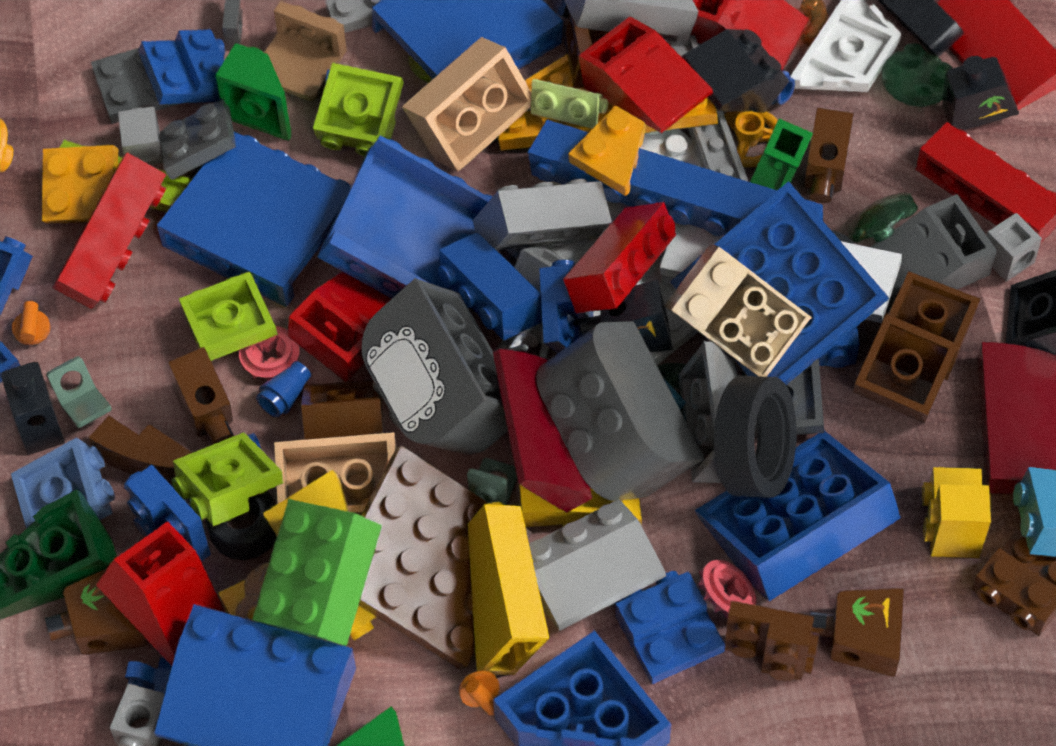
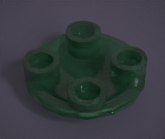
[881,43,953,107]
[847,192,918,242]

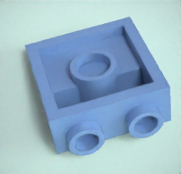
[11,437,115,528]

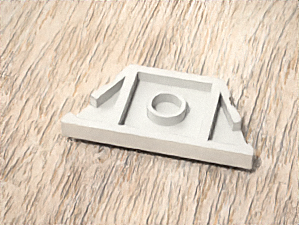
[790,0,901,92]

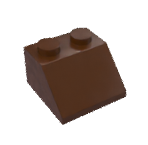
[889,271,981,381]
[853,314,959,423]
[301,380,384,440]

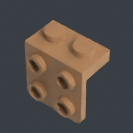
[264,1,347,101]

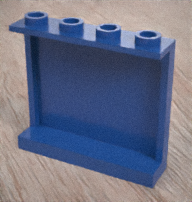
[372,0,563,79]
[157,131,351,307]
[317,135,493,298]

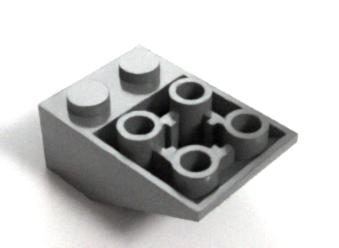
[871,194,997,313]

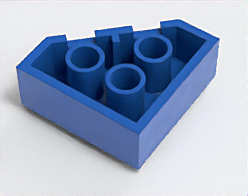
[493,630,671,746]

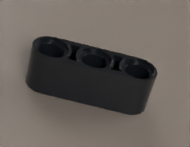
[878,0,964,58]

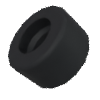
[205,491,277,560]

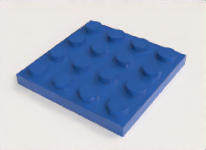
[670,181,889,385]

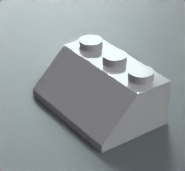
[678,341,740,483]
[529,499,666,631]

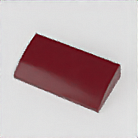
[977,342,1056,494]
[493,349,592,513]

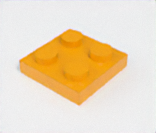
[42,145,118,224]

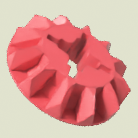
[239,326,301,381]
[698,560,756,619]

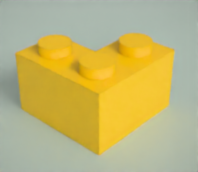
[922,467,991,558]

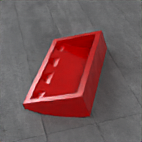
[937,0,1056,110]

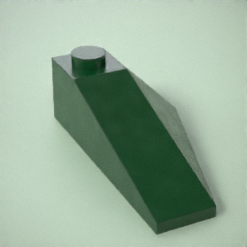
[0,490,117,620]

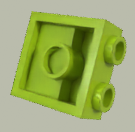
[313,63,404,156]
[179,271,278,361]
[172,432,283,526]

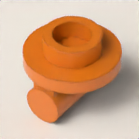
[12,301,51,345]
[459,671,500,716]

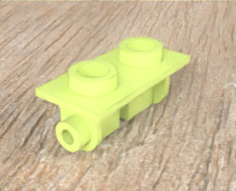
[531,79,608,129]

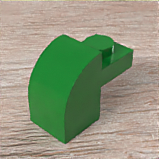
[750,118,813,191]

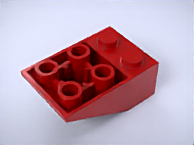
[690,0,809,70]
[578,16,713,134]
[288,271,392,382]
[96,521,226,666]

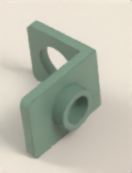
[46,356,112,428]
[467,458,518,505]

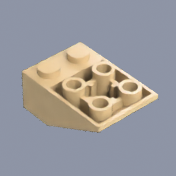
[664,244,811,377]

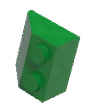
[216,43,292,141]

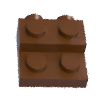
[972,527,1056,637]
[725,600,819,681]

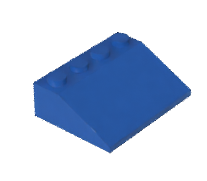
[695,430,901,601]
[155,605,356,746]

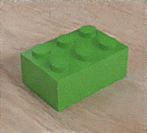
[252,499,382,646]

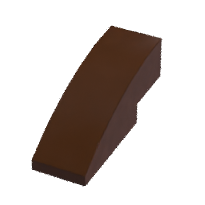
[88,415,192,485]

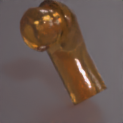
[800,0,829,46]

